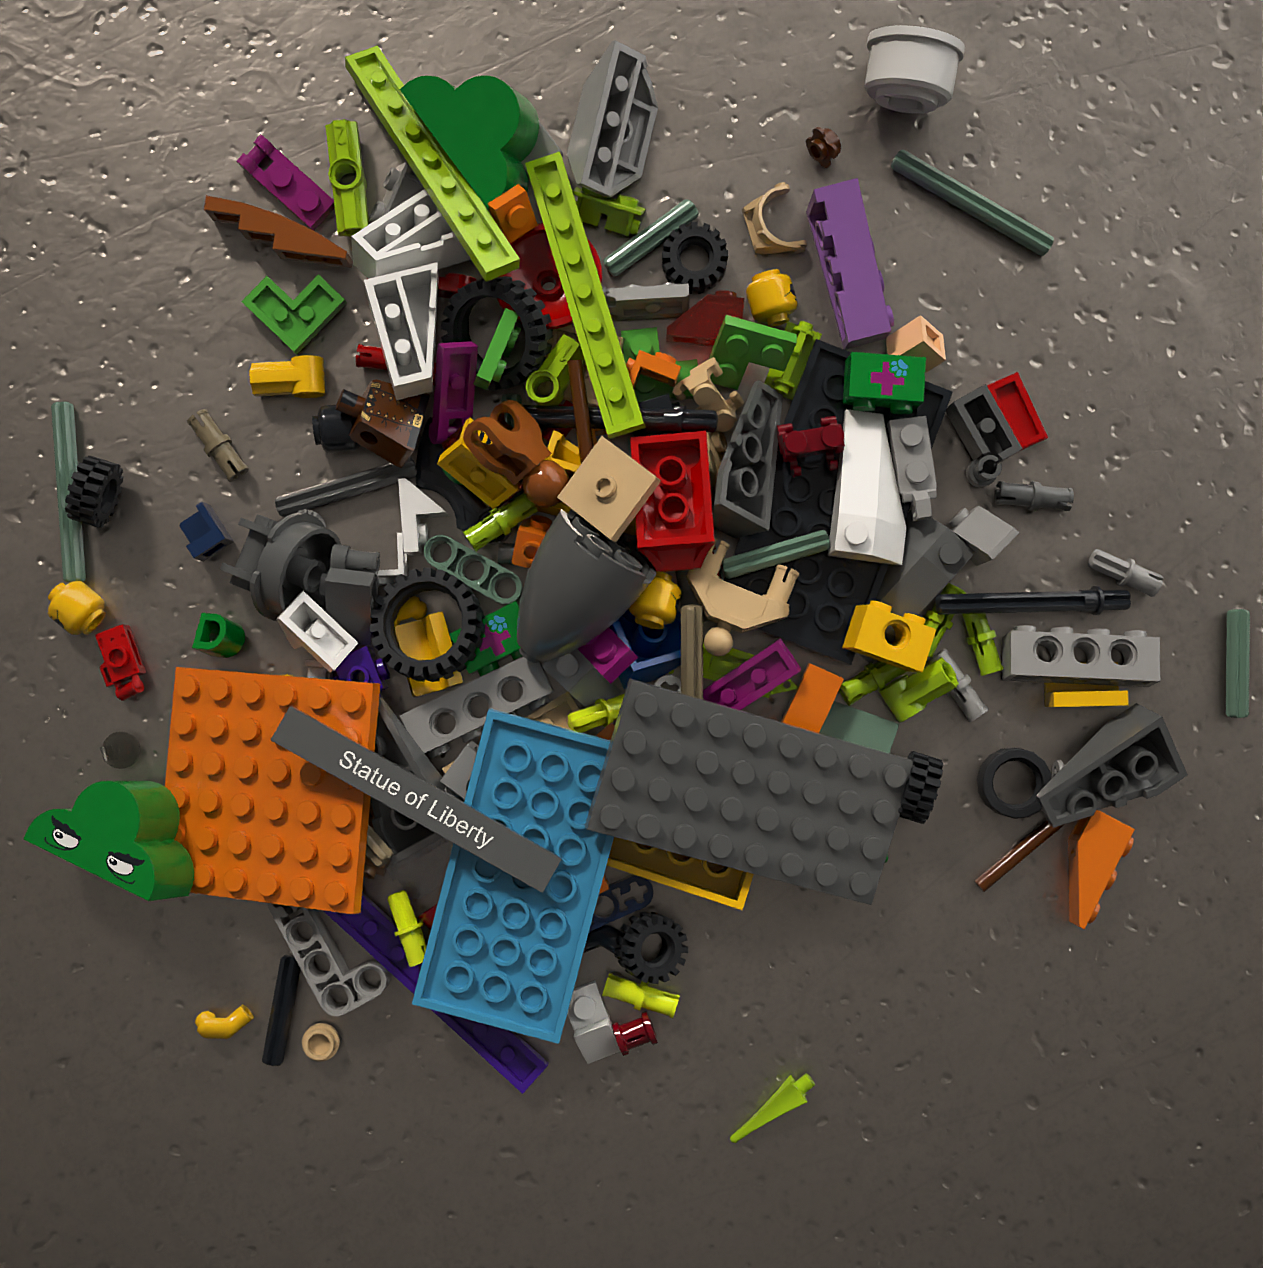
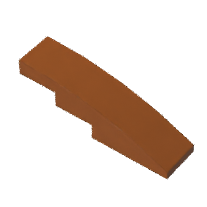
[204,195,353,268]

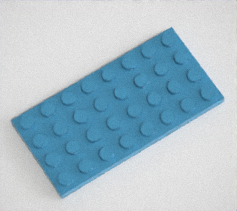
[412,709,614,1044]

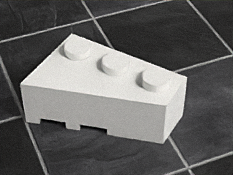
[351,189,471,279]
[364,262,439,400]

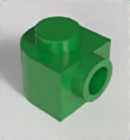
[192,613,245,658]

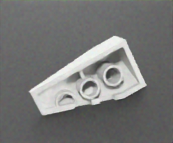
[827,409,906,566]

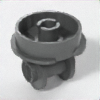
[220,512,342,621]

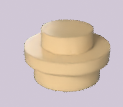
[302,1023,340,1062]

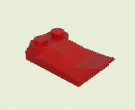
[630,431,715,572]

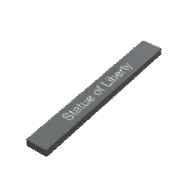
[271,706,562,893]

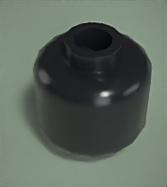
[312,405,360,453]

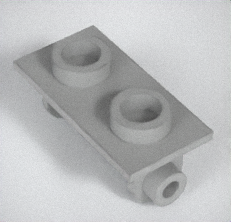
[369,162,424,222]

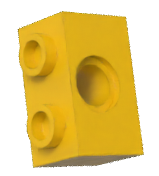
[842,600,936,672]

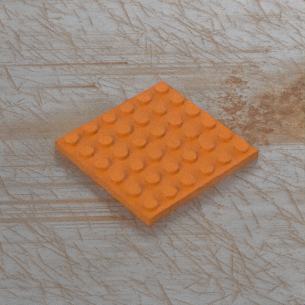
[165,667,380,914]

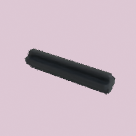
[262,955,301,1066]

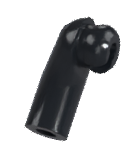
[583,925,625,959]

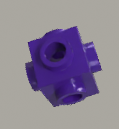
[333,646,391,698]

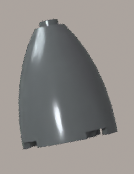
[517,509,656,663]

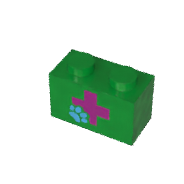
[843,352,926,414]
[449,601,523,677]

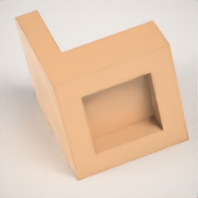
[886,315,946,373]

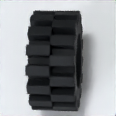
[662,222,728,294]
[65,455,124,528]
[898,751,943,824]
[615,911,688,984]

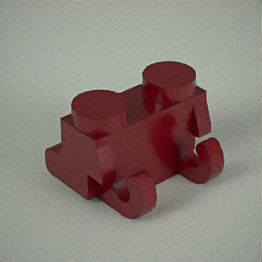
[776,416,845,477]

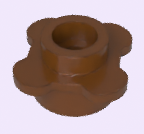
[806,127,841,168]

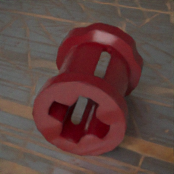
[612,1011,658,1056]

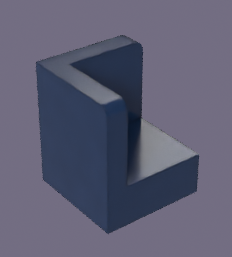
[179,502,234,562]

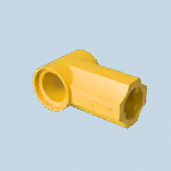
[249,355,325,398]

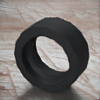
[977,747,1052,819]

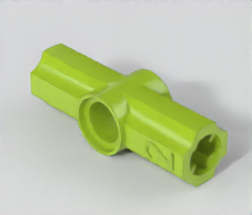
[325,119,370,238]

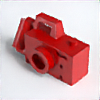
[95,624,146,701]

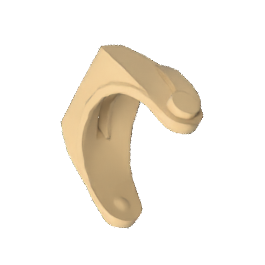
[742,182,807,254]

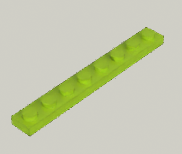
[345,45,520,282]
[525,151,646,439]

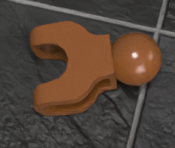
[463,400,569,508]

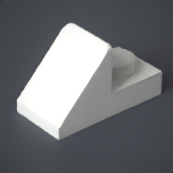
[398,478,449,556]
[276,591,358,672]
[567,980,620,1064]

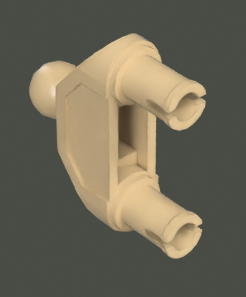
[686,537,799,656]

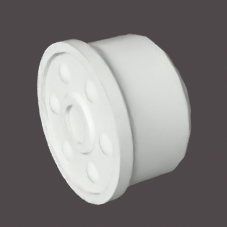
[864,25,965,113]

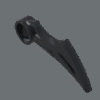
[416,417,512,545]

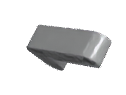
[267,903,392,1016]

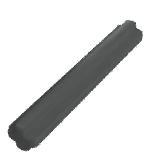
[275,458,417,517]

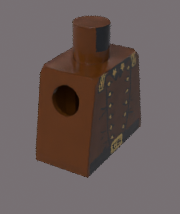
[335,379,430,468]

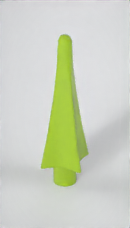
[730,1073,815,1143]

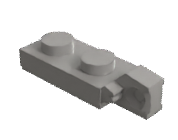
[602,282,689,321]
[887,416,937,521]

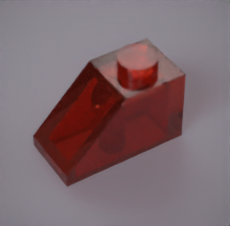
[666,290,745,347]

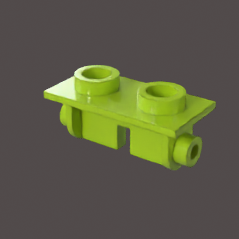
[572,187,646,237]
[764,321,822,400]

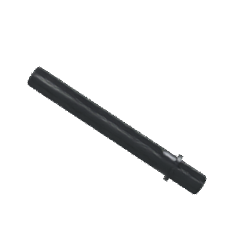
[522,405,718,433]
[935,586,1131,615]

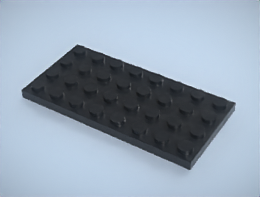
[724,339,953,666]

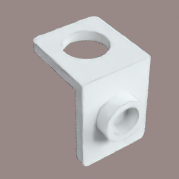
[377,533,409,585]

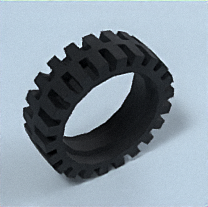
[441,276,553,391]
[370,568,485,682]

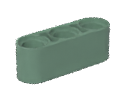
[424,535,524,606]

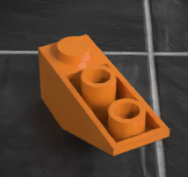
[1068,810,1135,929]

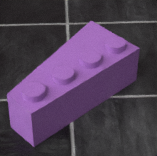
[806,178,894,350]

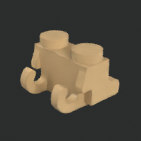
[673,357,744,432]

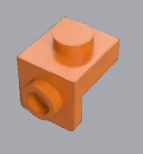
[487,184,538,243]
[626,350,681,389]
[512,515,552,568]

